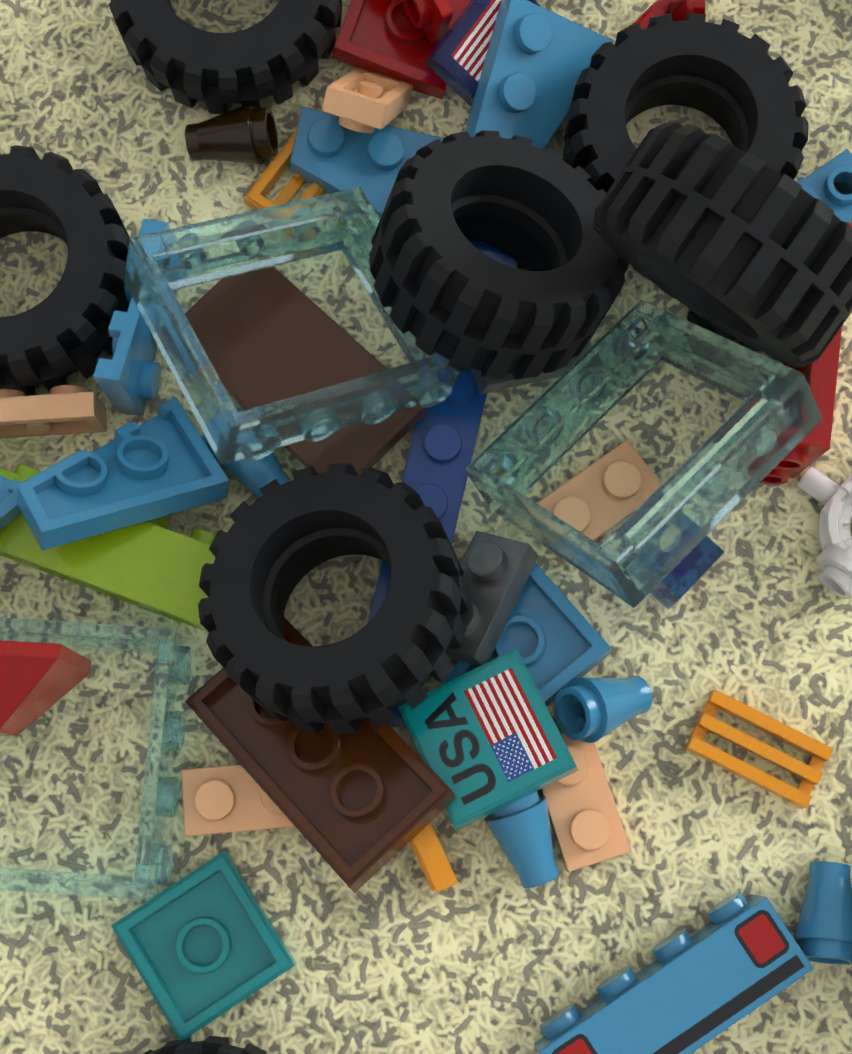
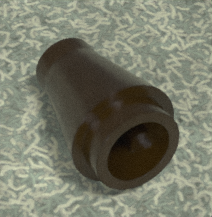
[185,103,278,164]

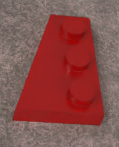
[332,0,446,100]

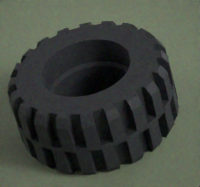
[108,0,342,114]
[563,13,809,193]
[594,122,852,367]
[369,130,629,380]
[0,145,134,396]
[198,464,469,735]

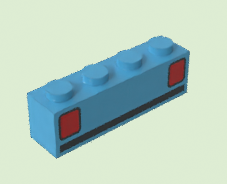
[534,891,814,1054]

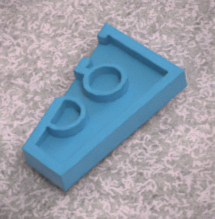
[465,0,614,150]
[290,107,443,218]
[93,219,184,416]
[17,396,229,550]
[443,563,611,707]

